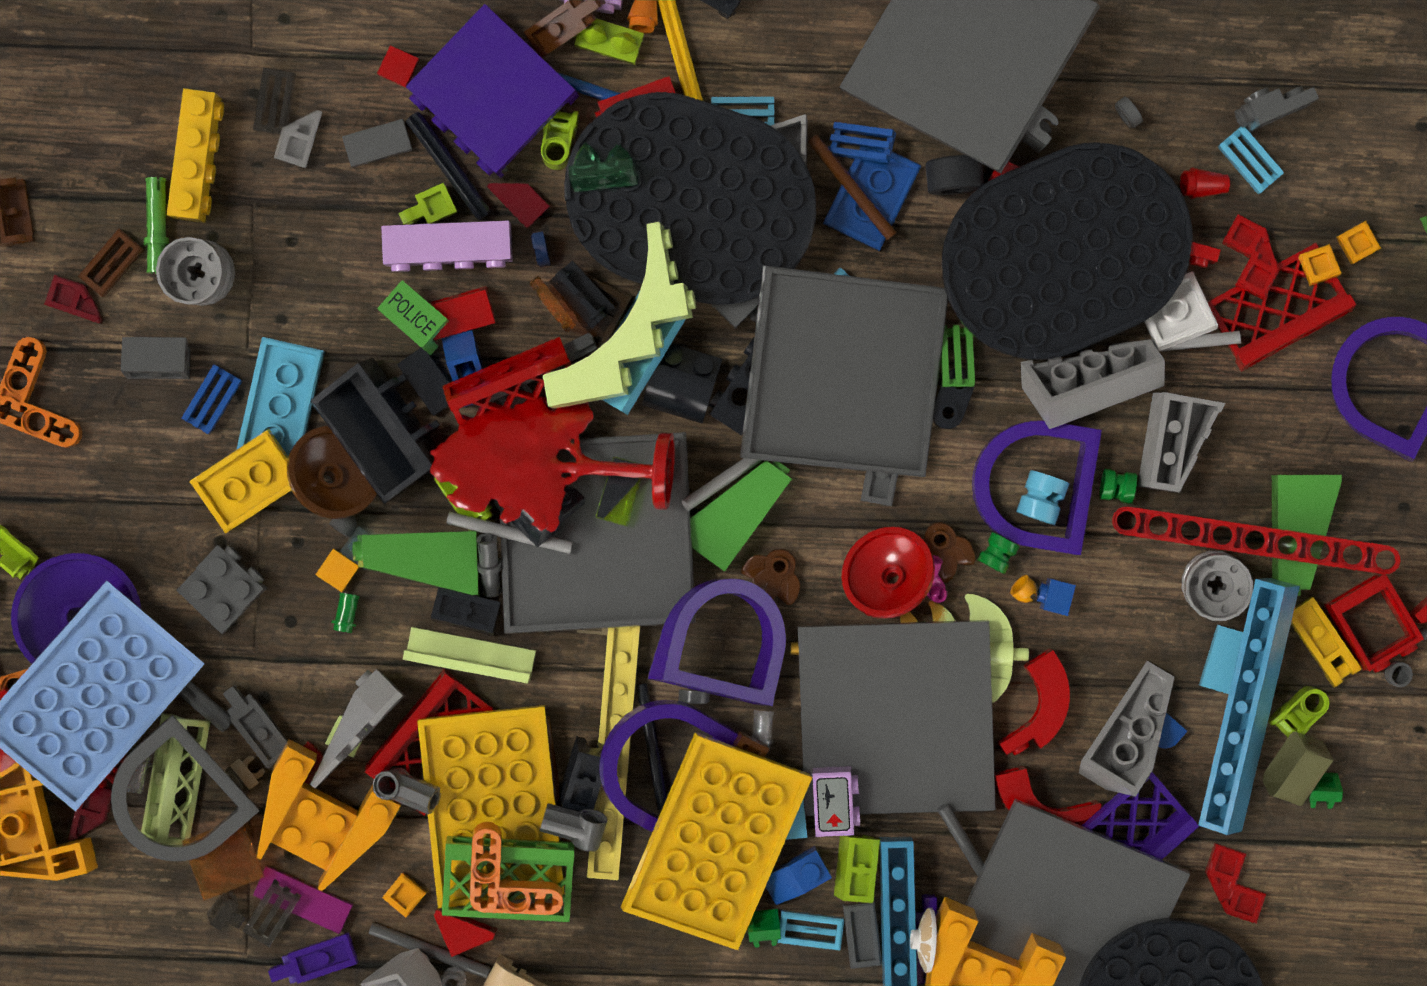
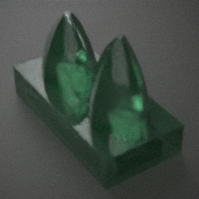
[568,143,638,192]

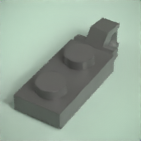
[223,685,288,769]

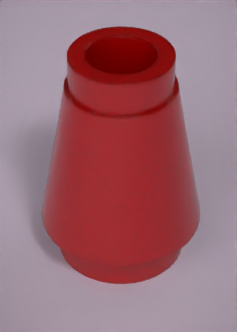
[1180,167,1230,199]

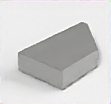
[274,110,322,168]

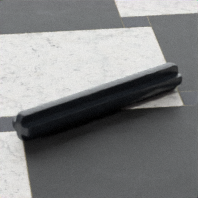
[406,112,491,220]

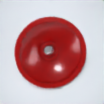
[841,527,935,618]

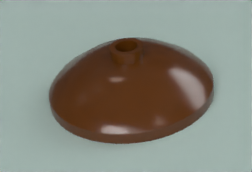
[287,426,376,519]

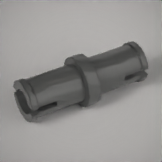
[477,533,502,597]

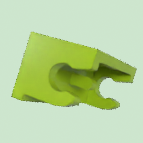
[834,835,880,903]

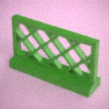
[442,836,574,922]

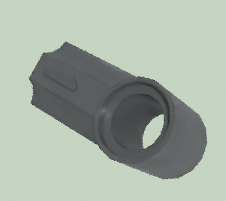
[373,768,441,814]
[540,803,607,851]

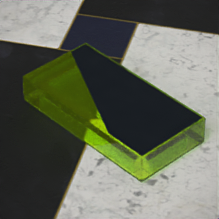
[596,457,642,527]

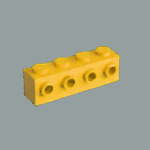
[167,88,224,223]

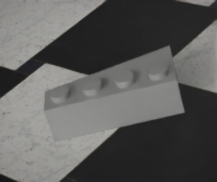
[1021,339,1165,429]

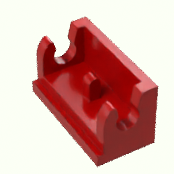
[428,286,495,340]

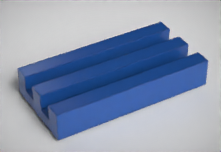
[828,122,896,163]
[181,364,242,435]

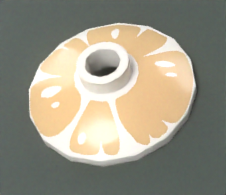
[910,908,937,973]

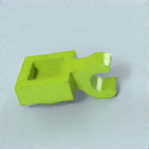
[398,183,457,225]

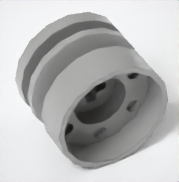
[156,237,235,306]
[1181,551,1253,621]

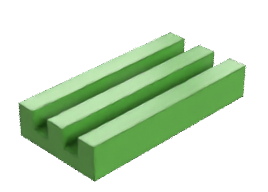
[941,325,975,387]

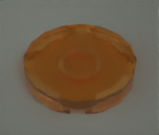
[529,276,577,332]

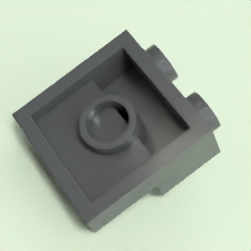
[1234,86,1319,132]
[176,545,267,634]

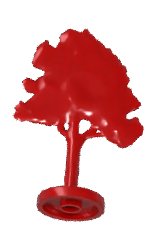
[430,396,675,532]

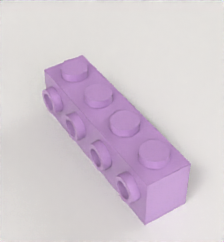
[381,221,513,272]

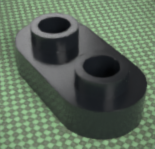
[933,368,975,429]

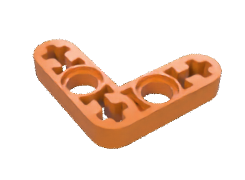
[0,337,82,448]
[470,822,563,915]

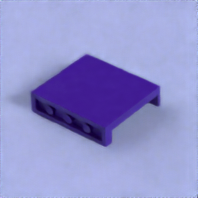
[406,4,579,178]

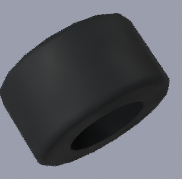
[926,155,984,195]

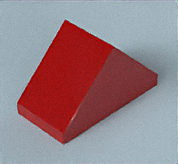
[434,908,498,957]

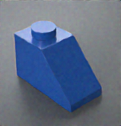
[442,330,484,408]
[766,846,832,905]

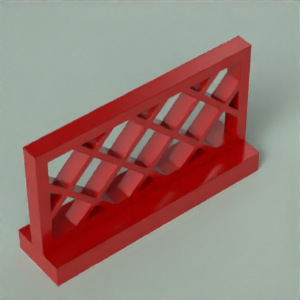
[1207,243,1356,372]
[442,337,590,426]
[365,668,495,816]

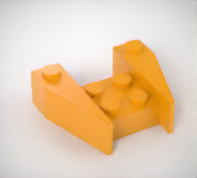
[257,739,401,891]
[0,762,98,881]
[925,897,1066,986]

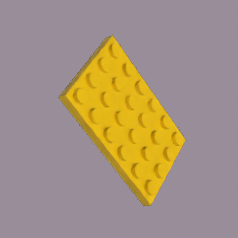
[417,705,565,908]
[621,732,813,950]

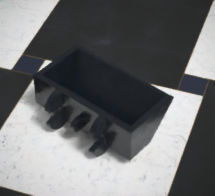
[310,358,441,504]

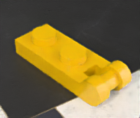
[1291,597,1361,688]

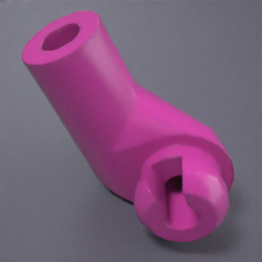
[927,555,948,603]

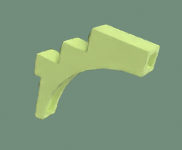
[543,222,696,409]

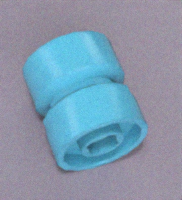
[1016,470,1070,525]

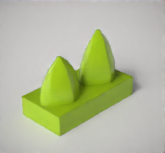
[574,18,644,65]

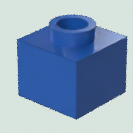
[1036,578,1076,616]

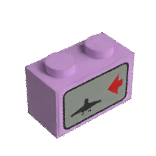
[812,766,860,837]

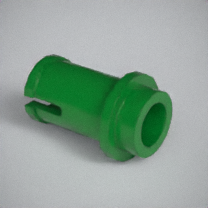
[331,592,360,633]

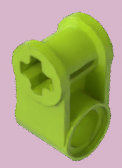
[541,111,579,170]
[1268,686,1330,738]

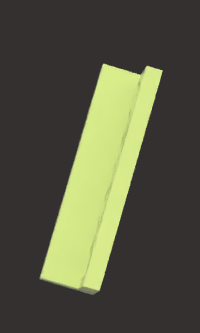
[403,627,536,683]
[141,713,210,845]

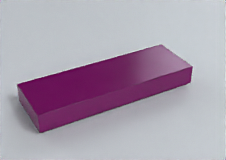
[253,865,353,934]

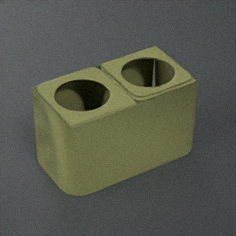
[1263,731,1334,806]

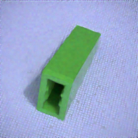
[690,461,792,571]
[1272,475,1342,596]
[352,531,478,595]

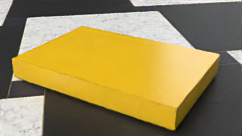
[190,429,291,534]

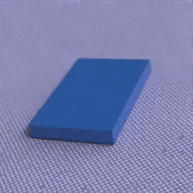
[823,146,921,252]

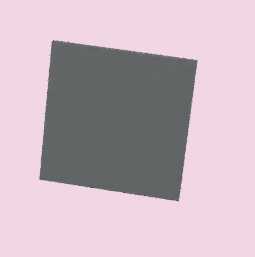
[839,0,1100,173]
[740,266,948,477]
[500,432,696,634]
[798,620,995,816]
[965,799,1190,986]

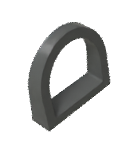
[111,715,259,861]

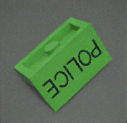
[377,280,449,356]

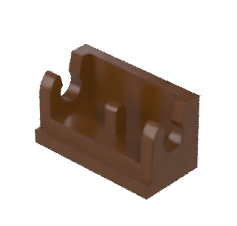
[0,177,35,247]

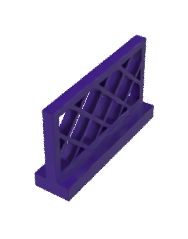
[1082,772,1199,859]

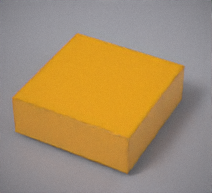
[1336,221,1381,264]
[1298,244,1341,286]
[315,548,360,592]
[382,872,427,917]

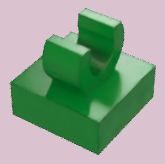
[1308,772,1343,809]
[748,909,781,948]

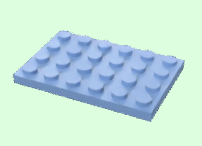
[0,581,204,811]

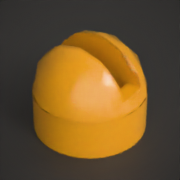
[1010,575,1038,603]

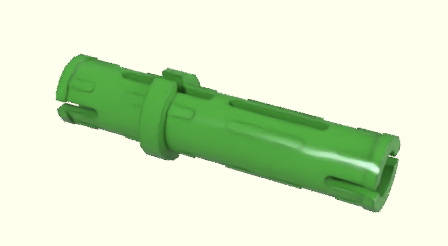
[144,177,169,274]

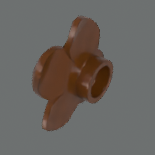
[923,522,975,584]
[741,548,800,605]

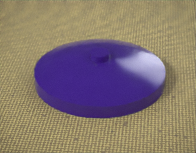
[11,553,141,664]

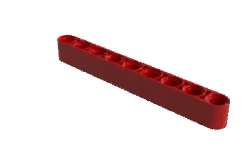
[1112,507,1401,574]

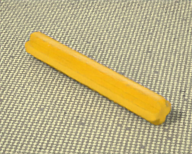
[657,0,703,101]

